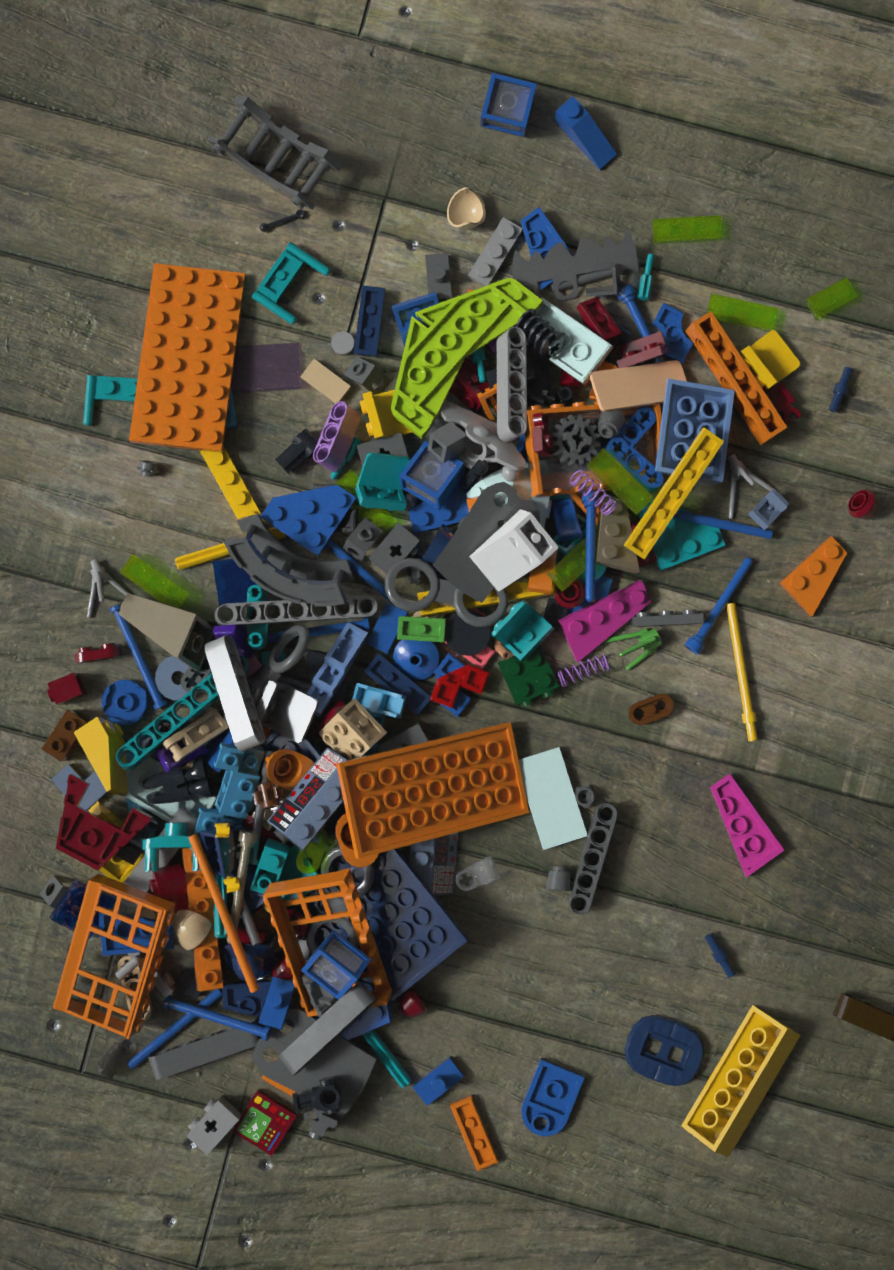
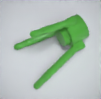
[602,628,662,670]

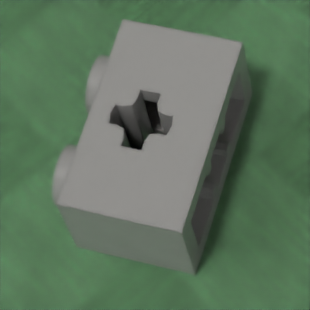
[187,1095,242,1155]

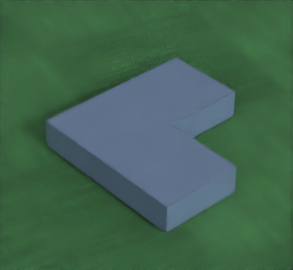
[51,764,107,810]

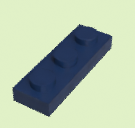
[354,285,385,358]
[364,653,431,715]

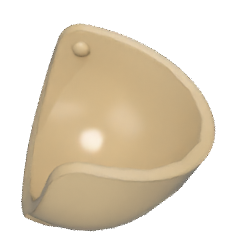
[447,187,486,229]
[172,910,211,950]

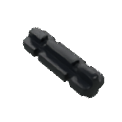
[459,460,489,492]

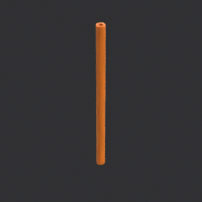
[188,834,260,993]

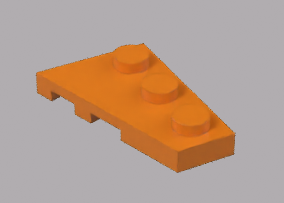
[779,536,847,617]

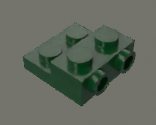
[497,645,559,707]

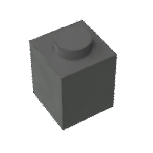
[428,422,467,463]

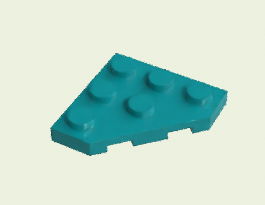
[635,499,725,571]

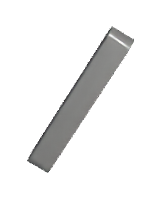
[214,596,378,626]

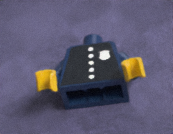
[200,817,251,893]

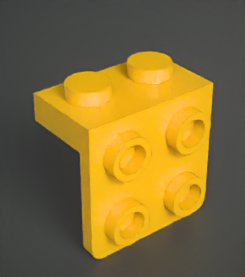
[739,330,800,392]
[360,390,413,440]

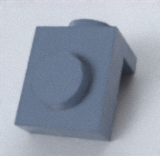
[748,489,790,530]

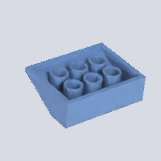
[655,378,735,485]

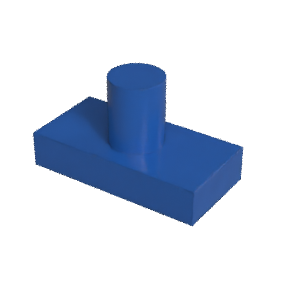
[259,977,295,1030]
[413,1056,464,1106]

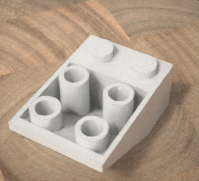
[469,509,559,591]

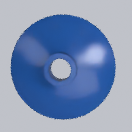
[393,640,439,681]

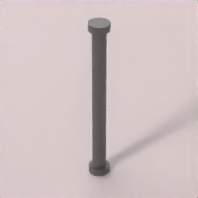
[249,751,274,865]

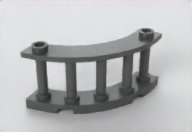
[207,94,344,210]
[224,514,355,606]

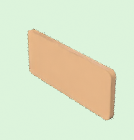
[590,360,687,412]

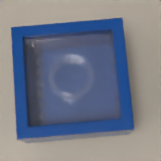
[480,73,537,137]
[399,441,465,511]
[301,930,371,1000]

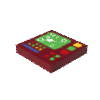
[232,1089,297,1156]

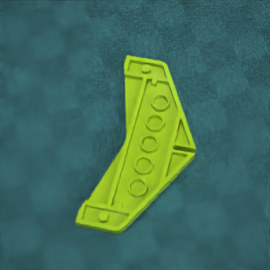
[391,278,543,439]

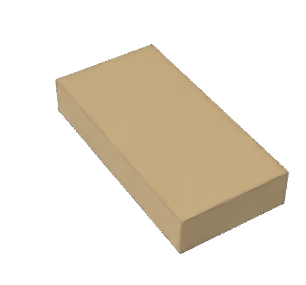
[300,359,351,404]

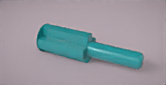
[636,253,654,301]
[471,346,486,383]
[330,436,362,480]

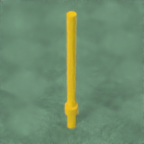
[726,603,758,741]

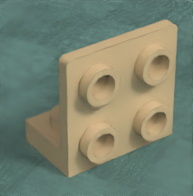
[319,698,387,760]

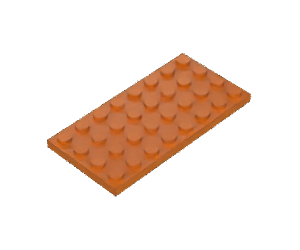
[129,263,246,453]
[336,722,529,859]

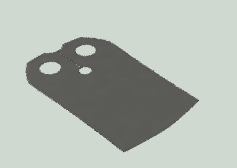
[433,482,540,603]
[252,1009,376,1118]

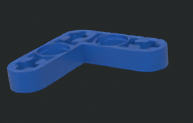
[605,407,664,492]

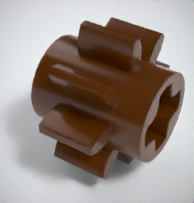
[253,782,284,810]

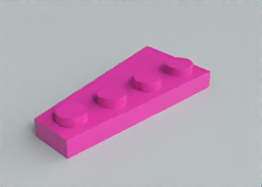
[558,580,651,662]
[710,774,784,877]

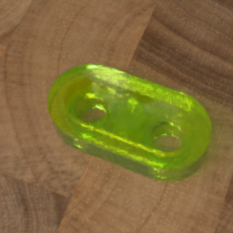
[296,829,328,874]

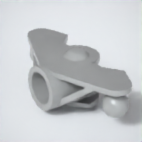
[435,401,526,482]

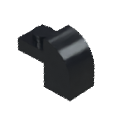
[115,806,158,865]

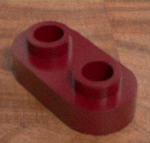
[74,643,122,663]

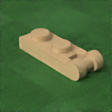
[163,709,229,763]

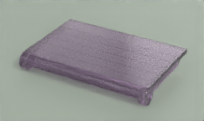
[232,343,301,393]

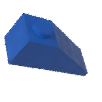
[554,96,617,170]

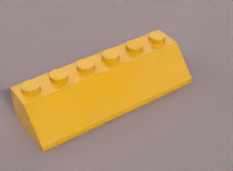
[681,1005,800,1157]

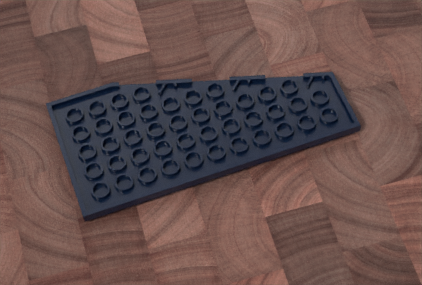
[255,731,469,1003]

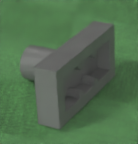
[425,253,452,301]

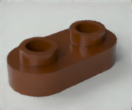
[628,694,674,725]

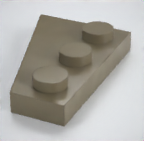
[595,496,640,574]

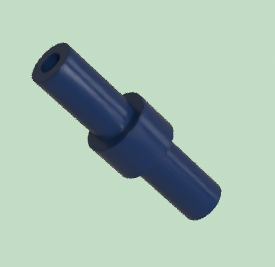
[828,367,853,413]
[704,933,736,978]

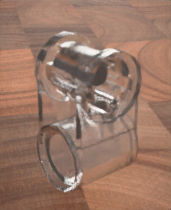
[454,856,501,891]

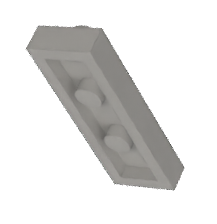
[468,217,523,287]

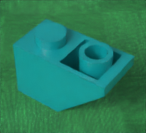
[250,838,290,894]

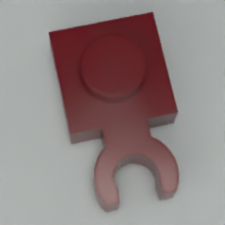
[765,382,801,426]
[532,412,554,457]

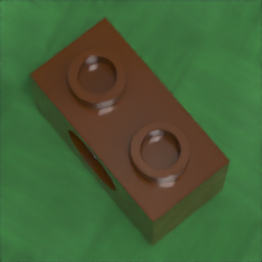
[41,710,90,762]

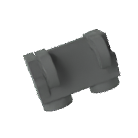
[301,970,338,1017]
[304,1108,339,1140]

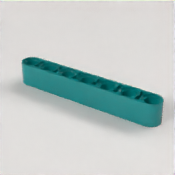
[116,655,248,771]

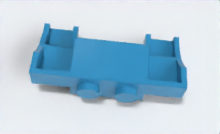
[352,683,407,757]
[193,743,265,833]

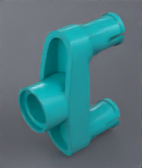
[246,585,269,650]
[143,822,202,871]

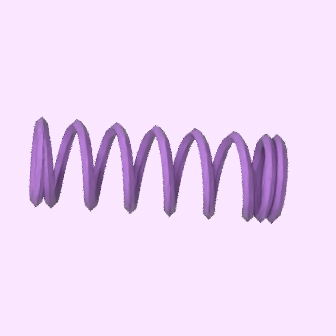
[570,469,617,515]
[557,654,610,687]

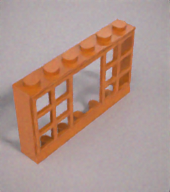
[263,868,392,1017]
[53,874,175,1040]

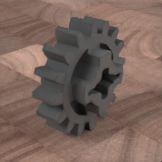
[551,415,601,466]

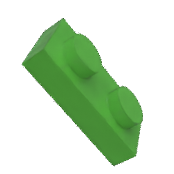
[397,616,445,642]

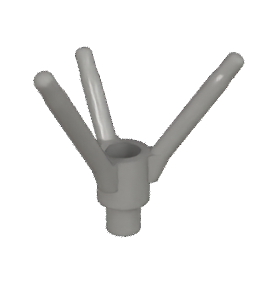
[727,454,774,519]
[87,559,130,618]

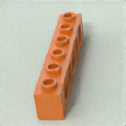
[686,311,788,446]
[180,848,223,992]

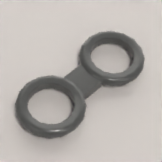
[385,558,508,627]
[223,625,310,724]
[306,846,375,955]

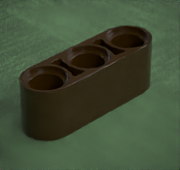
[832,993,894,1042]

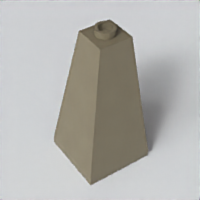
[119,593,214,672]

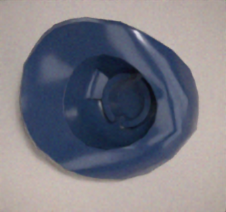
[223,943,276,981]

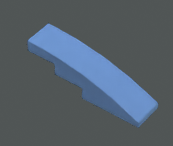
[306,622,368,718]

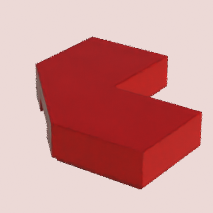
[430,664,490,708]

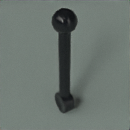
[259,209,305,232]

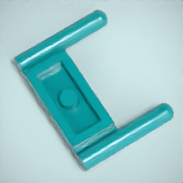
[252,242,331,325]
[83,375,138,426]

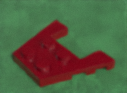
[56,774,153,871]

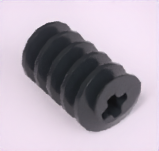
[516,308,566,359]

